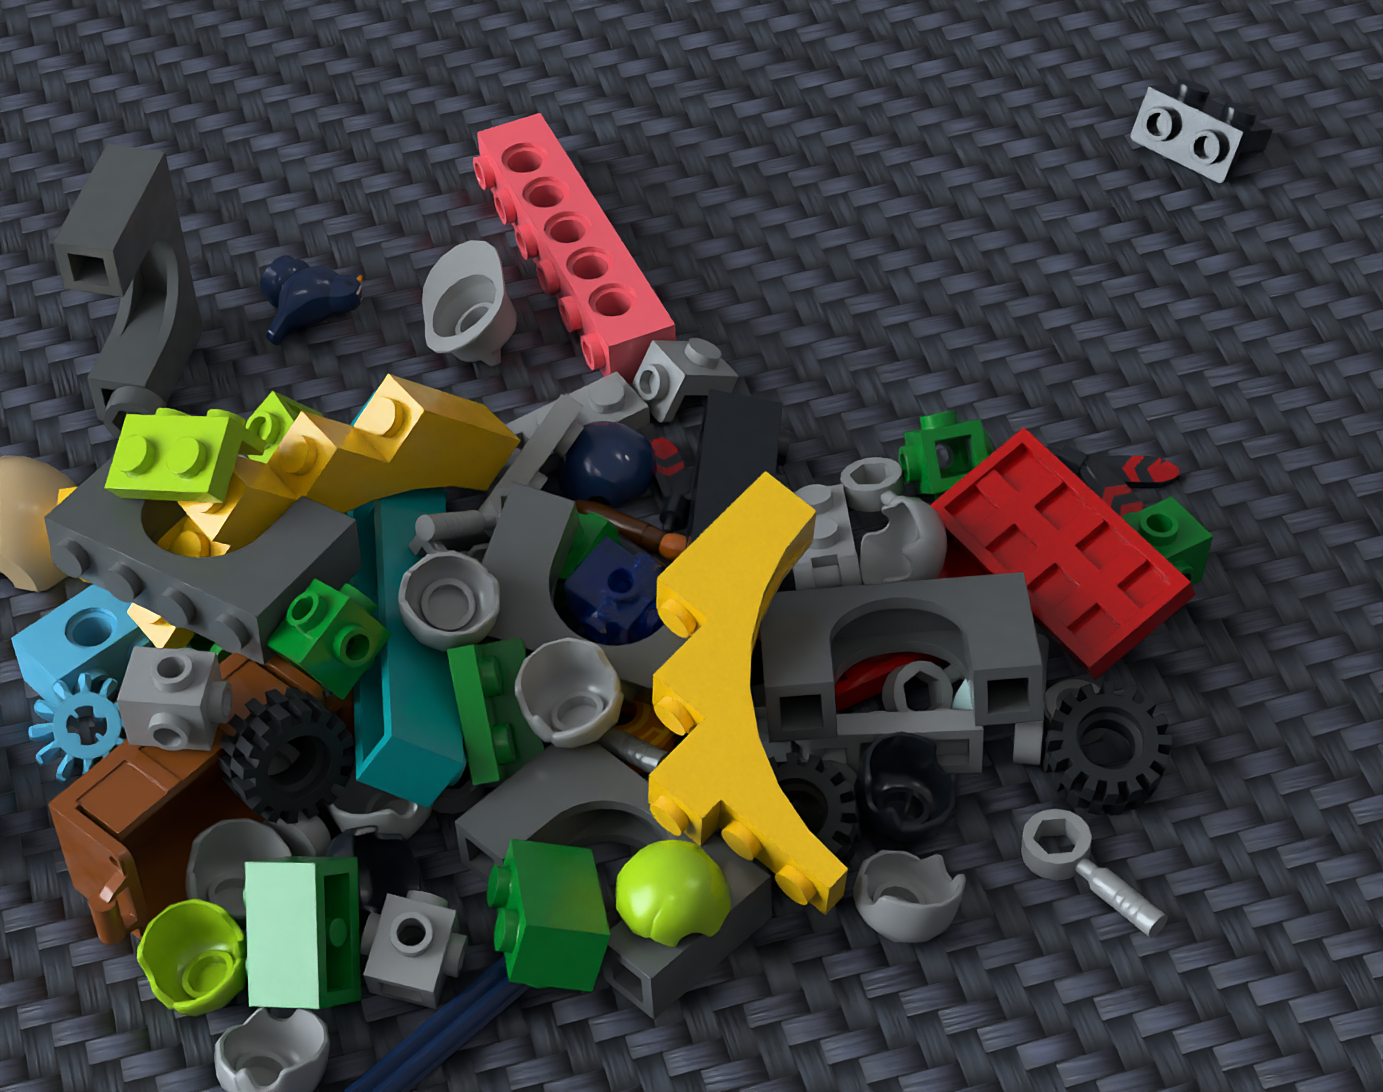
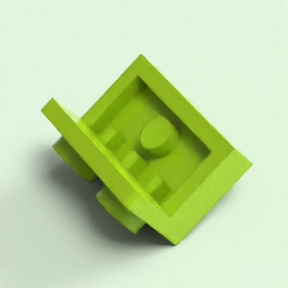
[104,408,267,503]

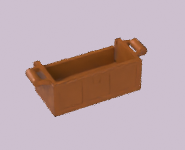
[48,653,355,945]

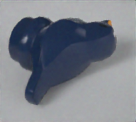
[260,255,363,345]

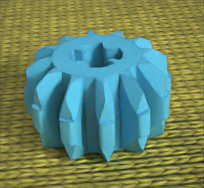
[29,673,127,784]

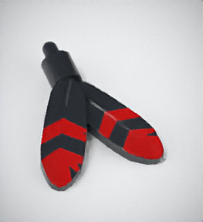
[651,438,695,533]
[1046,445,1180,517]

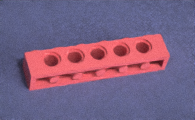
[473,113,676,384]

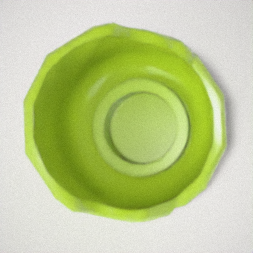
[616,839,731,947]
[137,898,247,1017]

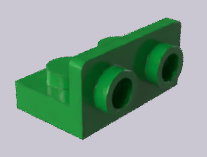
[447,637,545,785]

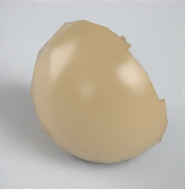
[0,455,78,592]

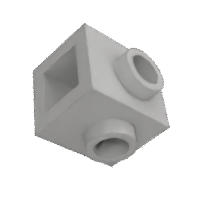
[117,646,233,751]
[360,890,468,1009]

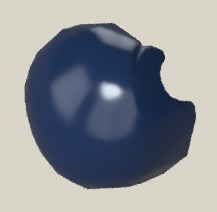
[557,421,657,508]

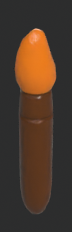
[573,500,686,562]

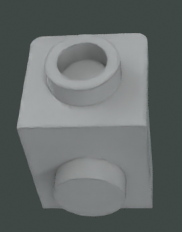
[631,338,739,422]

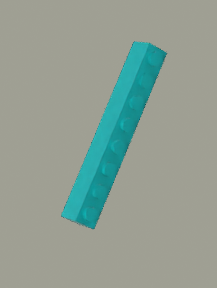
[347,391,467,808]

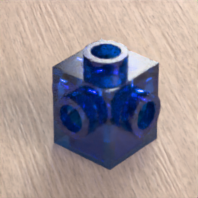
[564,536,665,646]

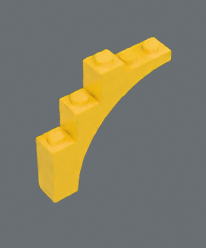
[127,374,521,649]
[648,471,848,915]

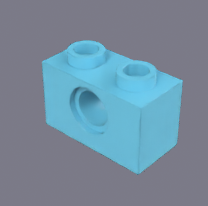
[11,584,157,706]

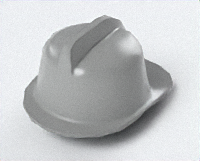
[422,240,518,367]

